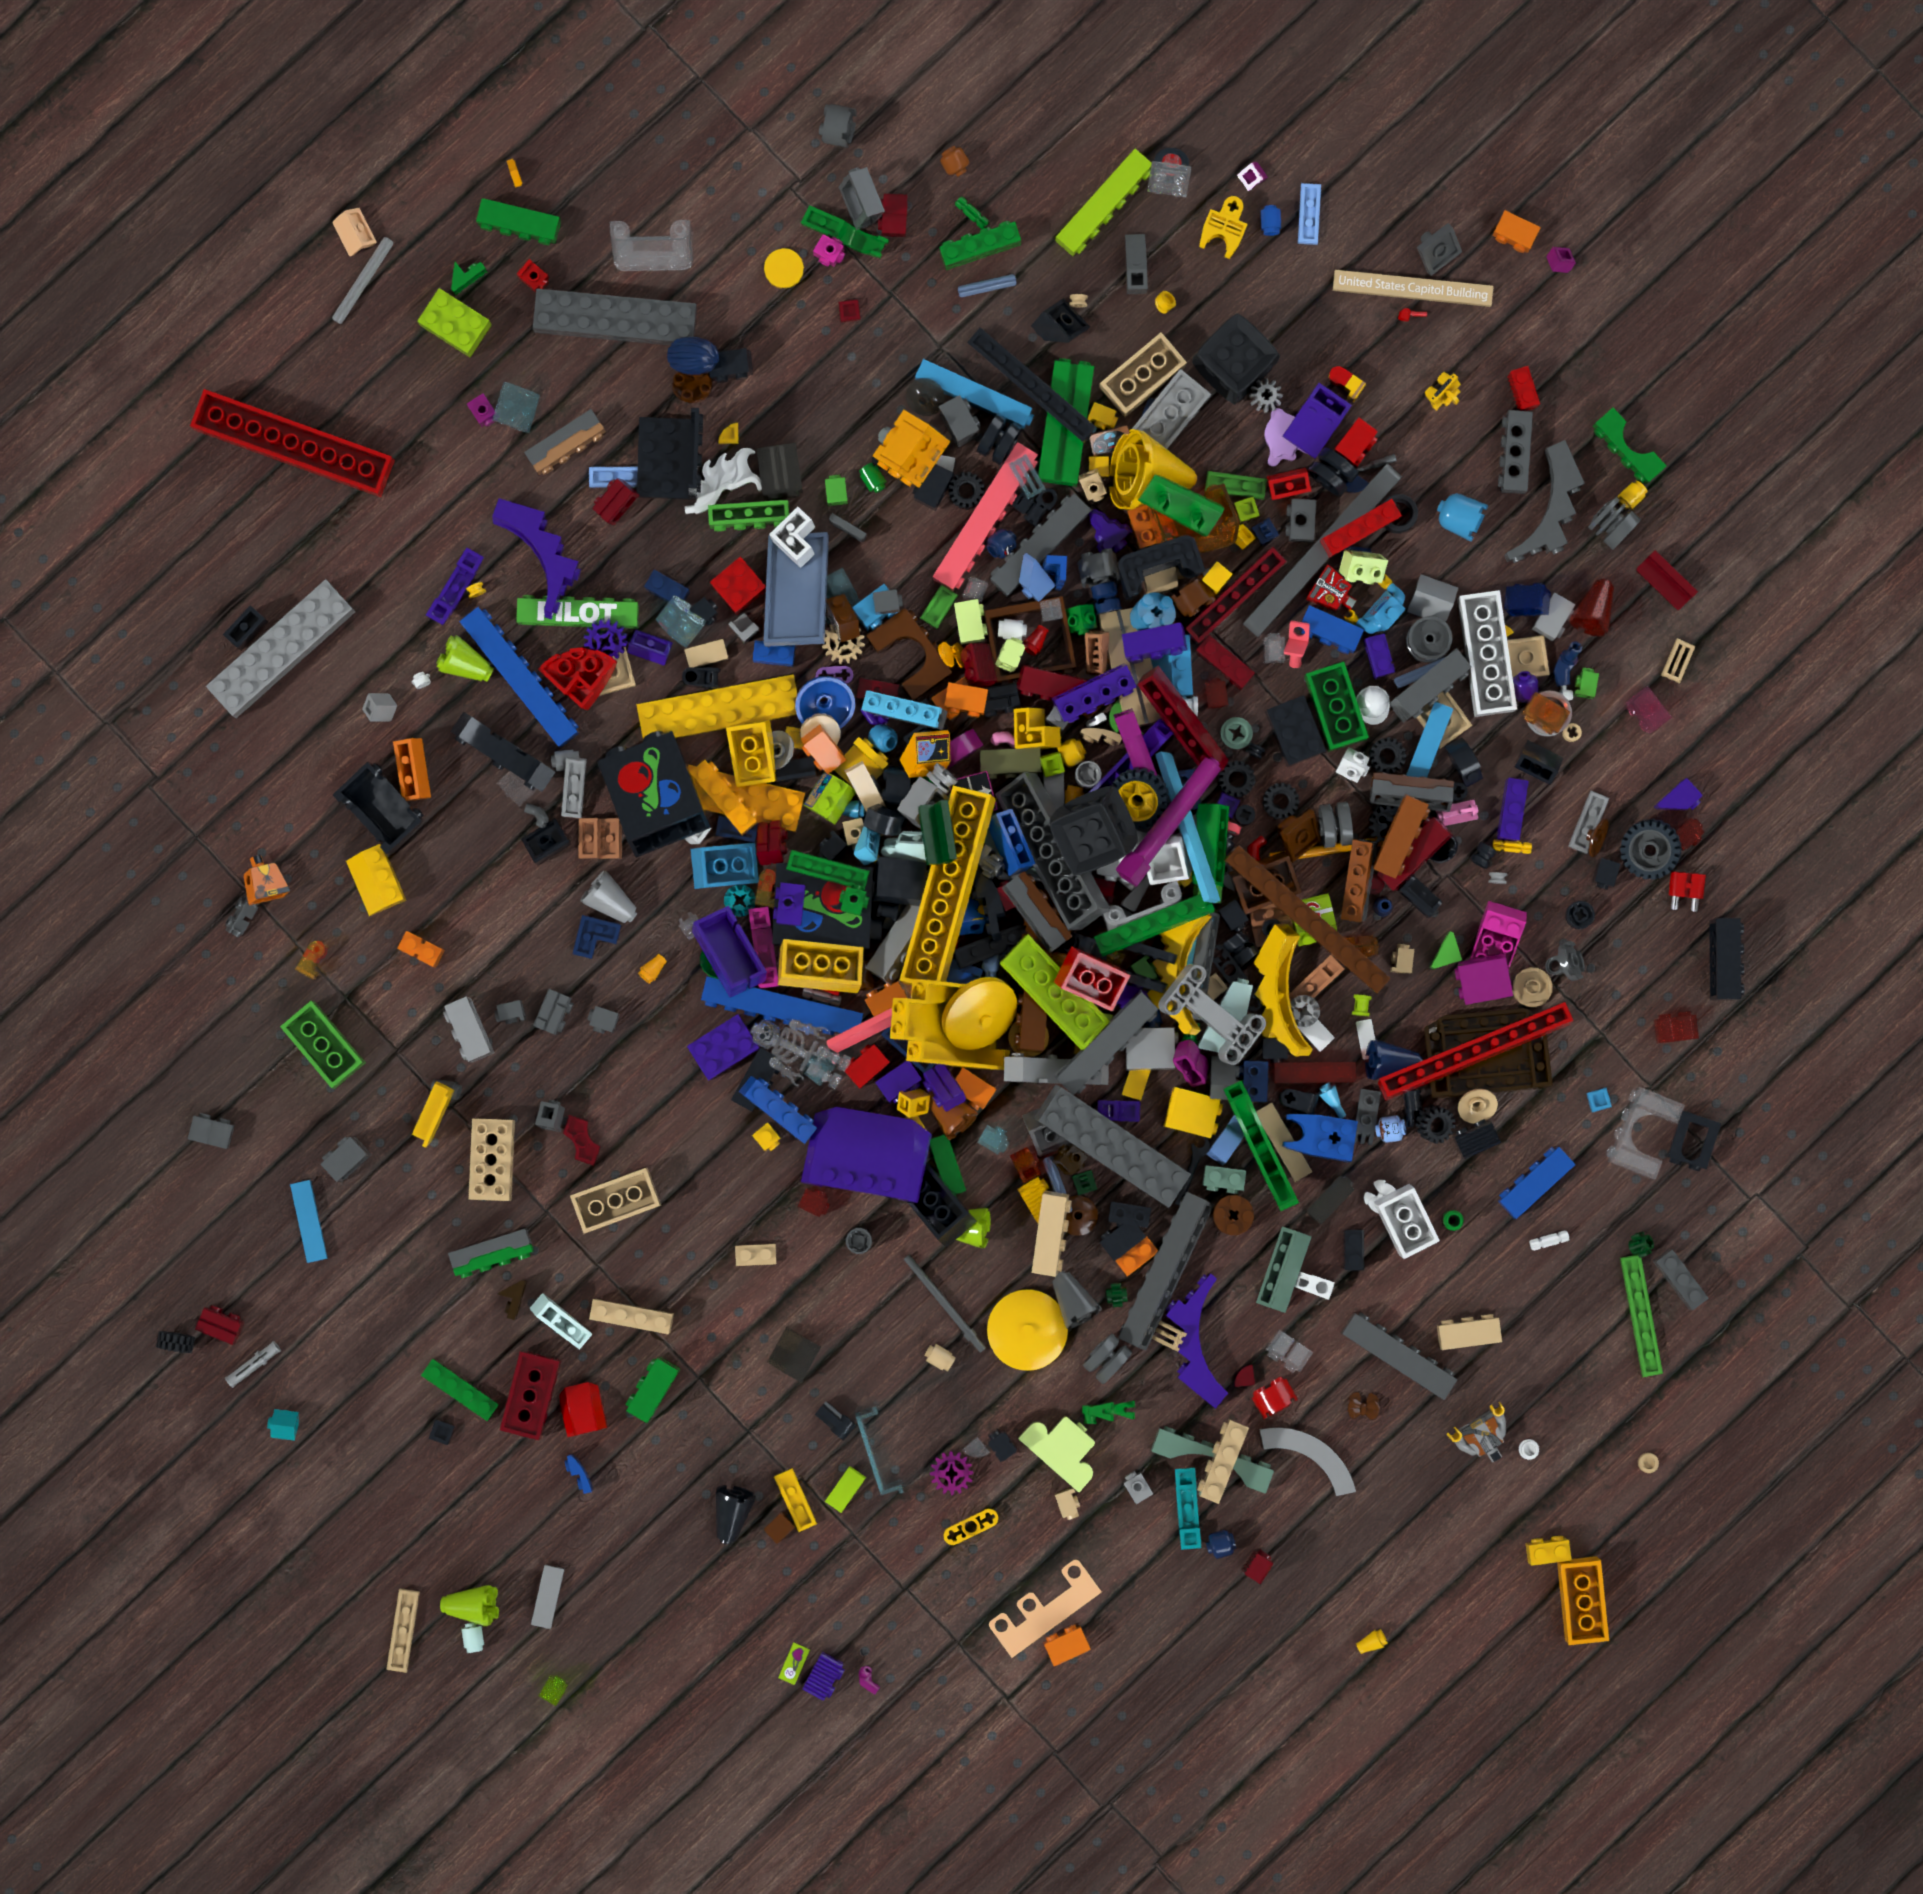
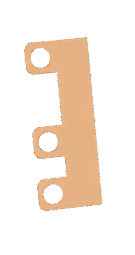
[989,1560,1101,1658]

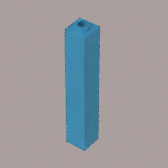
[915,359,1034,429]

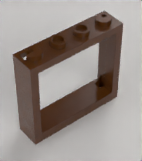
[984,596,1076,685]

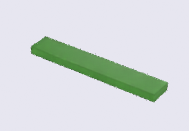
[1620,1255,1663,1377]

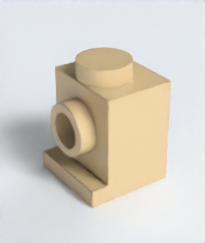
[1079,468,1107,502]
[1390,944,1414,974]
[1054,1487,1080,1520]

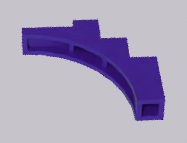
[492,498,581,620]
[1088,719,1174,793]
[1165,1273,1228,1409]

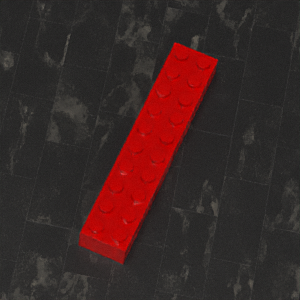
[190,389,395,498]

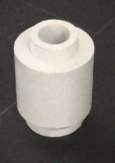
[998,619,1027,641]

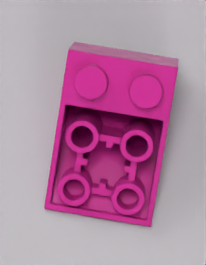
[1469,901,1527,970]

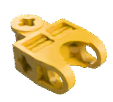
[1199,196,1247,259]

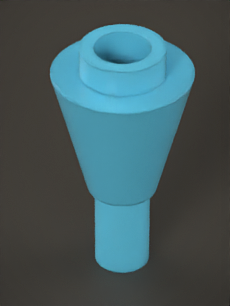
[1318,1083,1346,1119]

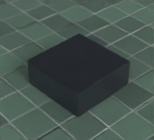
[429,1419,455,1445]

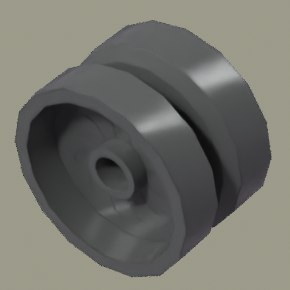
[1406,616,1452,663]
[1318,802,1353,848]
[1082,1333,1133,1384]

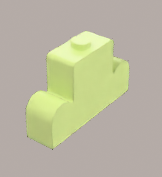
[1018,1416,1095,1492]

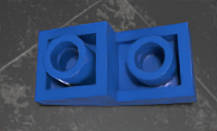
[565,1454,593,1494]

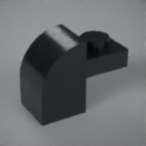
[1445,738,1483,787]
[863,804,908,835]

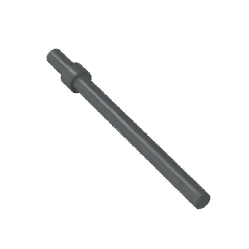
[903,1254,986,1353]

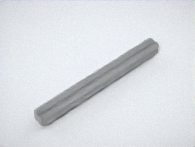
[332,237,393,324]

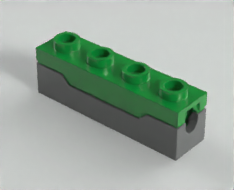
[448,1228,534,1279]

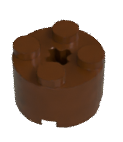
[1170,574,1216,618]
[1212,1195,1254,1235]

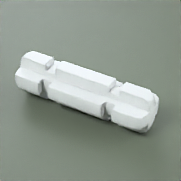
[1530,1230,1569,1251]

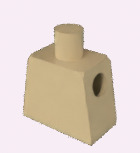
[1144,567,1185,594]

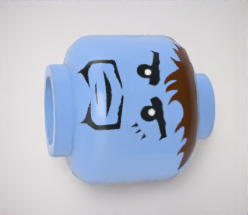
[1375,1115,1406,1143]

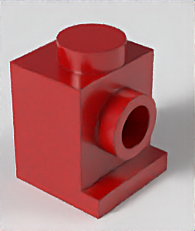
[517,259,549,292]

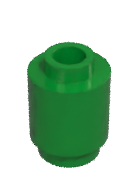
[859,462,887,493]
[1441,1210,1464,1231]

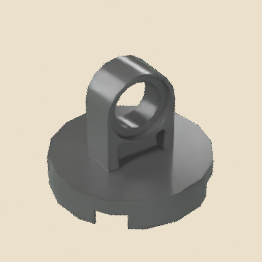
[1545,941,1585,981]

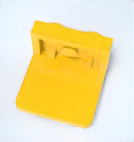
[834,737,889,787]

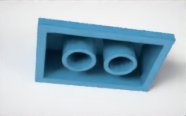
[1150,634,1193,697]

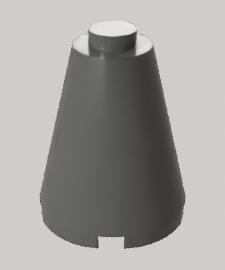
[1052,1271,1102,1329]

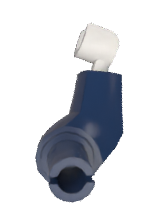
[1554,641,1583,701]

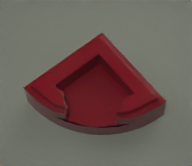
[1234,1365,1255,1387]

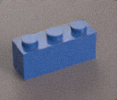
[1298,605,1364,655]
[988,809,1036,877]

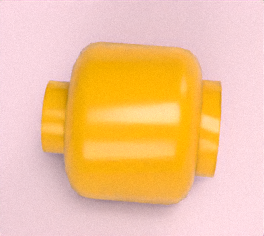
[1057,738,1087,768]

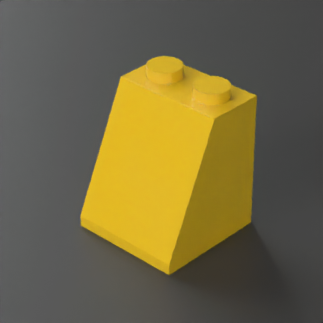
[1163,1087,1223,1138]

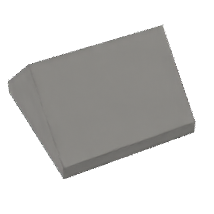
[1407,574,1458,622]

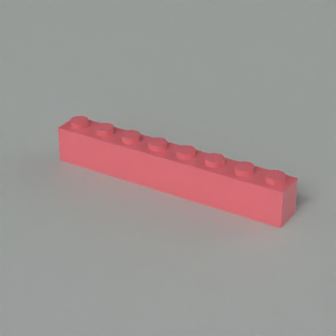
[933,442,1039,591]

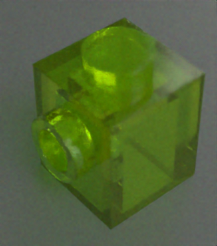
[539,1675,568,1706]

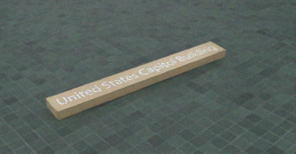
[1332,270,1493,307]

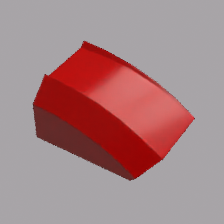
[559,1382,608,1437]

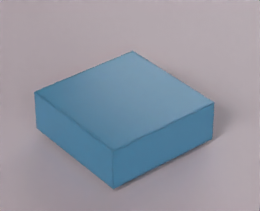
[1586,1088,1612,1112]

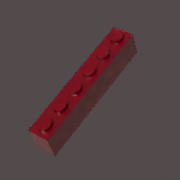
[1184,547,1286,644]
[1137,665,1229,772]

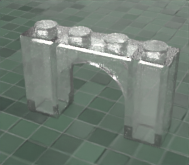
[1606,1087,1685,1180]

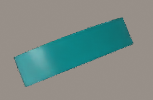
[1175,1467,1201,1550]

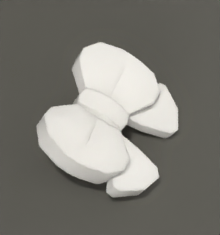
[1363,1180,1396,1213]

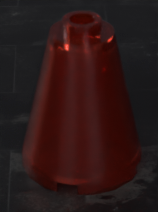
[1569,579,1614,637]

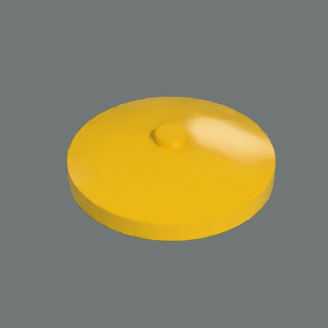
[942,977,1017,1050]
[987,1289,1068,1371]

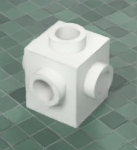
[1336,747,1370,783]

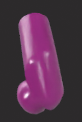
[858,1666,880,1695]

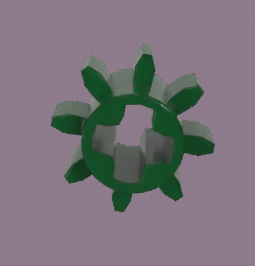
[1629,1231,1654,1258]
[1106,1283,1128,1308]

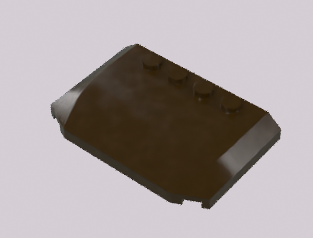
[1424,1008,1553,1098]

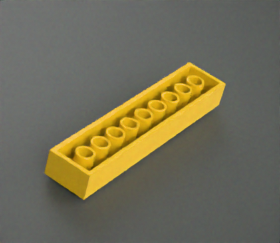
[900,786,996,985]

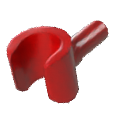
[1398,308,1427,322]

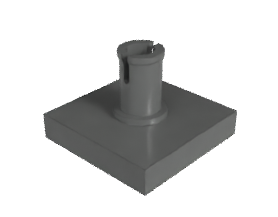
[1417,223,1462,276]

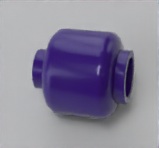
[1513,671,1538,702]

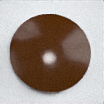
[672,372,712,403]

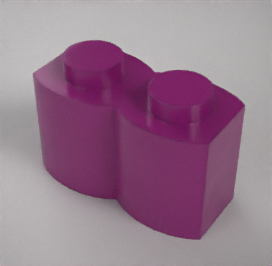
[1173,1039,1210,1087]

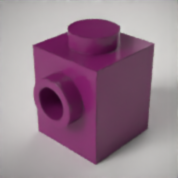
[467,393,498,427]

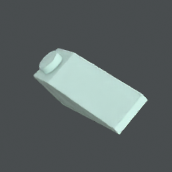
[530,1293,592,1350]

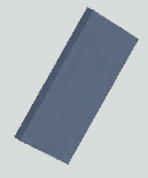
[764,532,829,647]

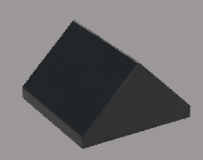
[521,818,571,865]

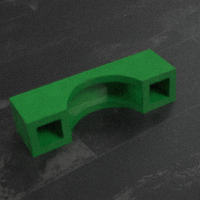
[1592,407,1667,485]

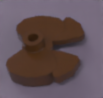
[1347,1392,1379,1420]

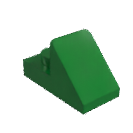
[451,262,487,296]

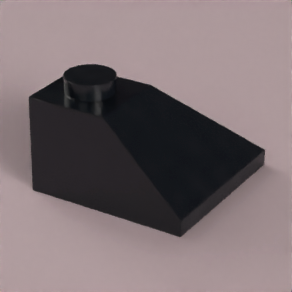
[1031,298,1090,343]

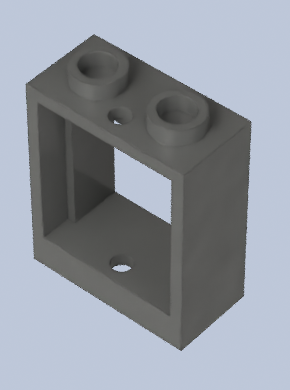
[838,167,885,230]

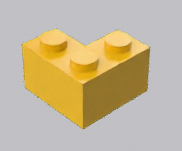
[1014,707,1061,749]

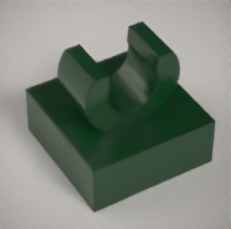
[1072,1170,1097,1195]

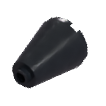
[715,1485,756,1544]

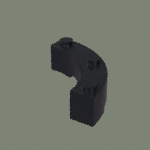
[450,712,555,792]

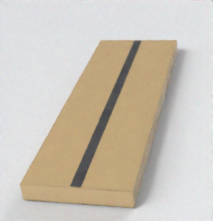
[1098,608,1165,727]

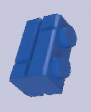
[753,640,796,667]

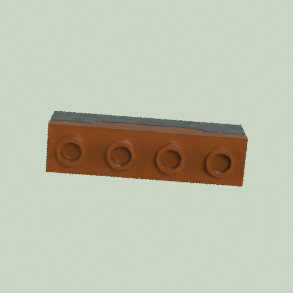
[1341,838,1378,922]

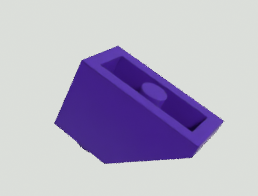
[1654,778,1703,811]

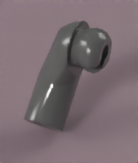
[524,803,549,828]

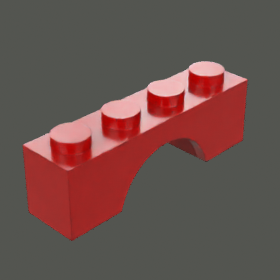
[1320,499,1402,558]

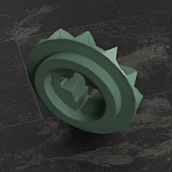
[1220,717,1253,749]

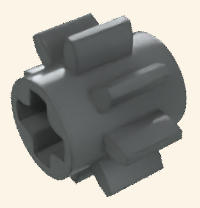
[980,853,1006,879]

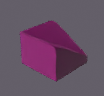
[1546,247,1576,273]

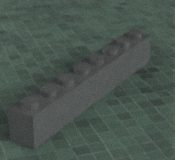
[1119,1192,1214,1351]

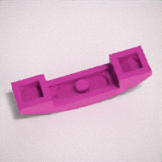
[748,907,779,989]

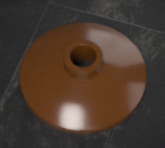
[1586,819,1609,857]
[1066,1195,1098,1236]

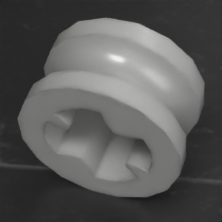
[1488,872,1507,884]

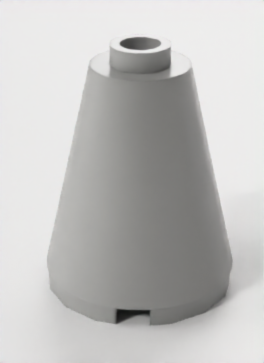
[580,871,637,923]

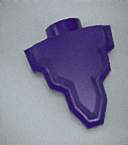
[1089,509,1133,554]

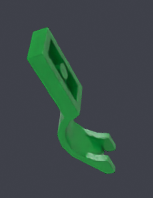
[801,205,889,259]

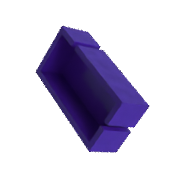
[692,906,767,998]

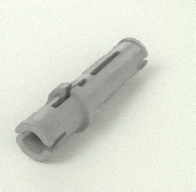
[225,1341,281,1388]

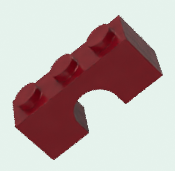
[1195,635,1255,691]

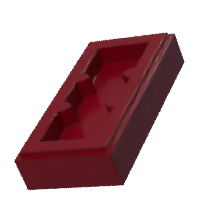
[856,678,899,700]

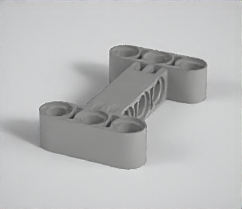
[1158,964,1266,1065]

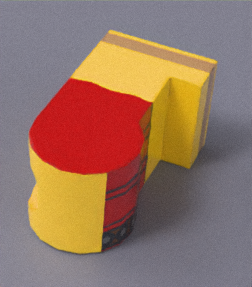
[1329,366,1366,403]

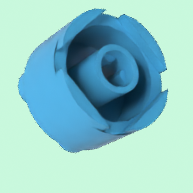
[1130,592,1176,631]

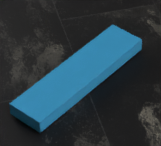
[1407,702,1454,777]
[290,1180,328,1263]

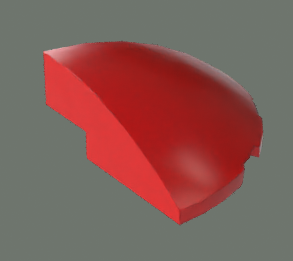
[538,648,617,710]

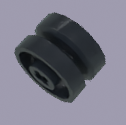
[977,414,1022,466]
[1307,447,1359,497]

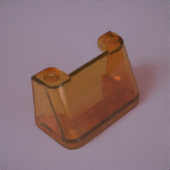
[1147,484,1240,553]

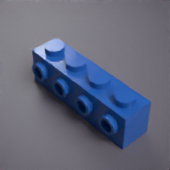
[739,1076,817,1144]

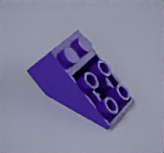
[1282,383,1352,459]

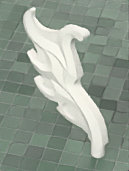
[685,448,762,515]

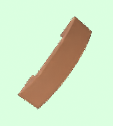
[1289,955,1345,1011]

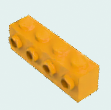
[690,760,758,836]

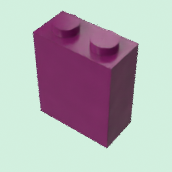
[1454,953,1513,1005]

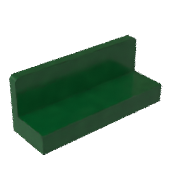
[918,800,957,865]

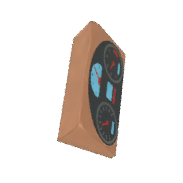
[1089,425,1129,457]

